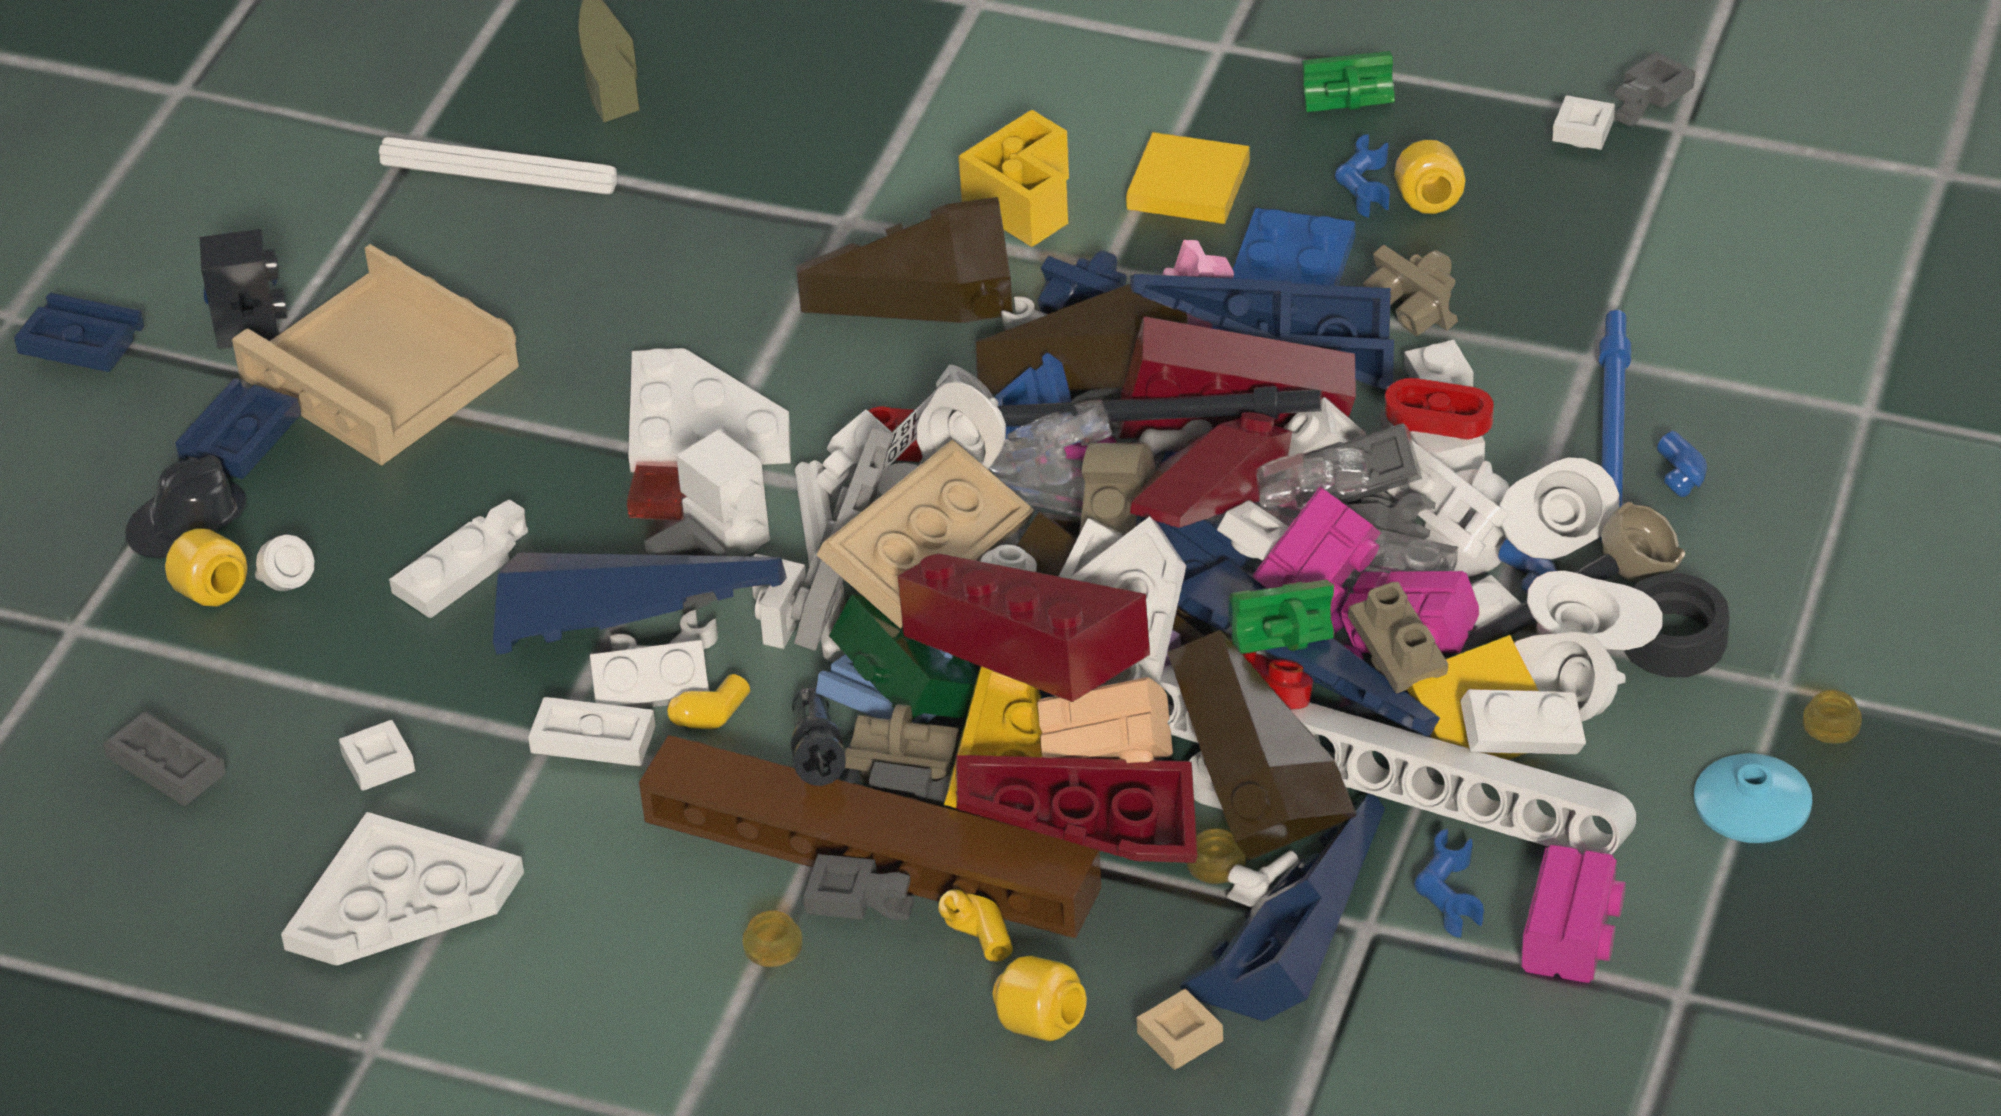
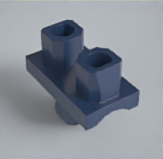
[1037,250,1127,314]

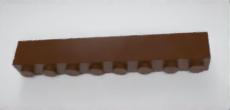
[639,735,1101,939]

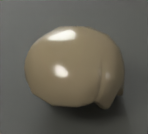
[1601,501,1685,583]

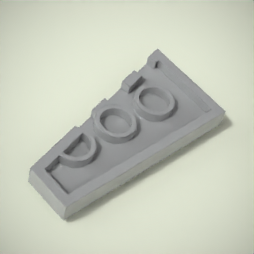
[791,427,893,651]

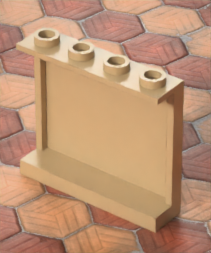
[232,244,519,466]

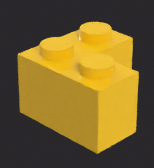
[959,109,1069,247]

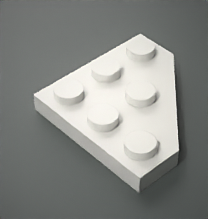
[628,348,791,472]
[1068,517,1186,687]
[281,812,524,966]

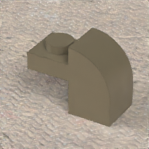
[1080,443,1156,535]

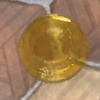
[1803,690,1862,743]
[1187,829,1246,884]
[742,911,803,967]

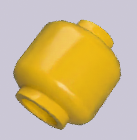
[1394,140,1466,214]
[165,529,248,607]
[993,956,1087,1041]

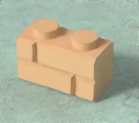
[1038,677,1173,763]

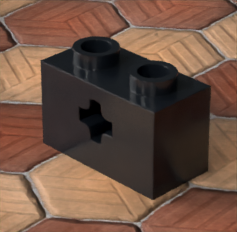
[199,229,288,349]

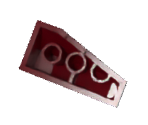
[1130,412,1293,528]
[956,755,1197,863]

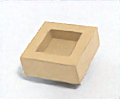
[1137,989,1223,1070]

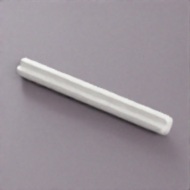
[379,137,617,195]
[795,460,846,662]

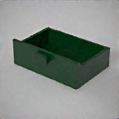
[829,594,981,720]

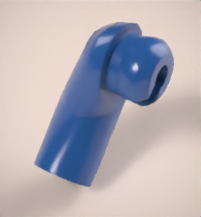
[1657,431,1707,497]
[1498,539,1558,594]

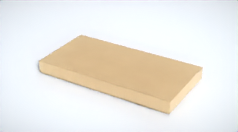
[816,439,1035,628]

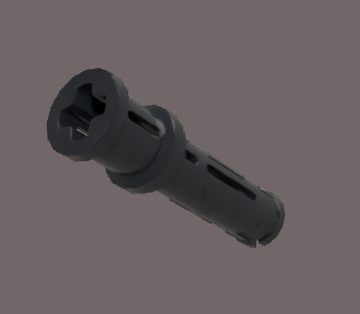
[790,687,846,786]

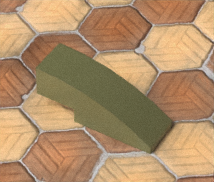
[578,0,639,122]

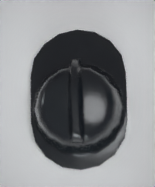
[125,455,246,558]

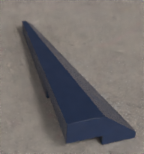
[1130,274,1394,390]
[493,553,787,655]
[1177,560,1440,737]
[1179,793,1385,1021]

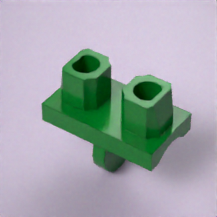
[1302,51,1395,112]
[1228,579,1334,654]

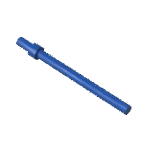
[1599,310,1631,543]

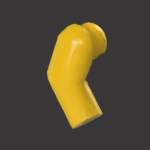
[667,674,750,729]
[938,889,1013,962]

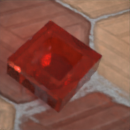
[627,465,687,520]

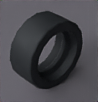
[1623,573,1730,677]

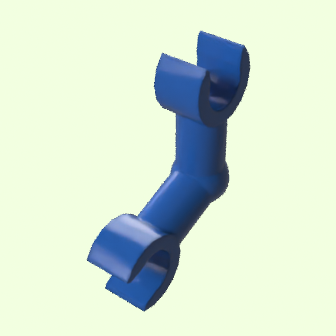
[1335,134,1390,218]
[1414,828,1484,938]

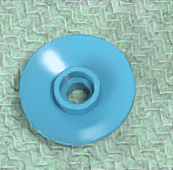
[1694,753,1812,843]

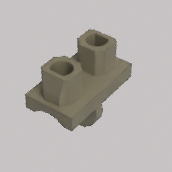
[1361,245,1458,337]
[1348,582,1449,694]
[845,704,960,784]

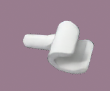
[1227,851,1298,907]

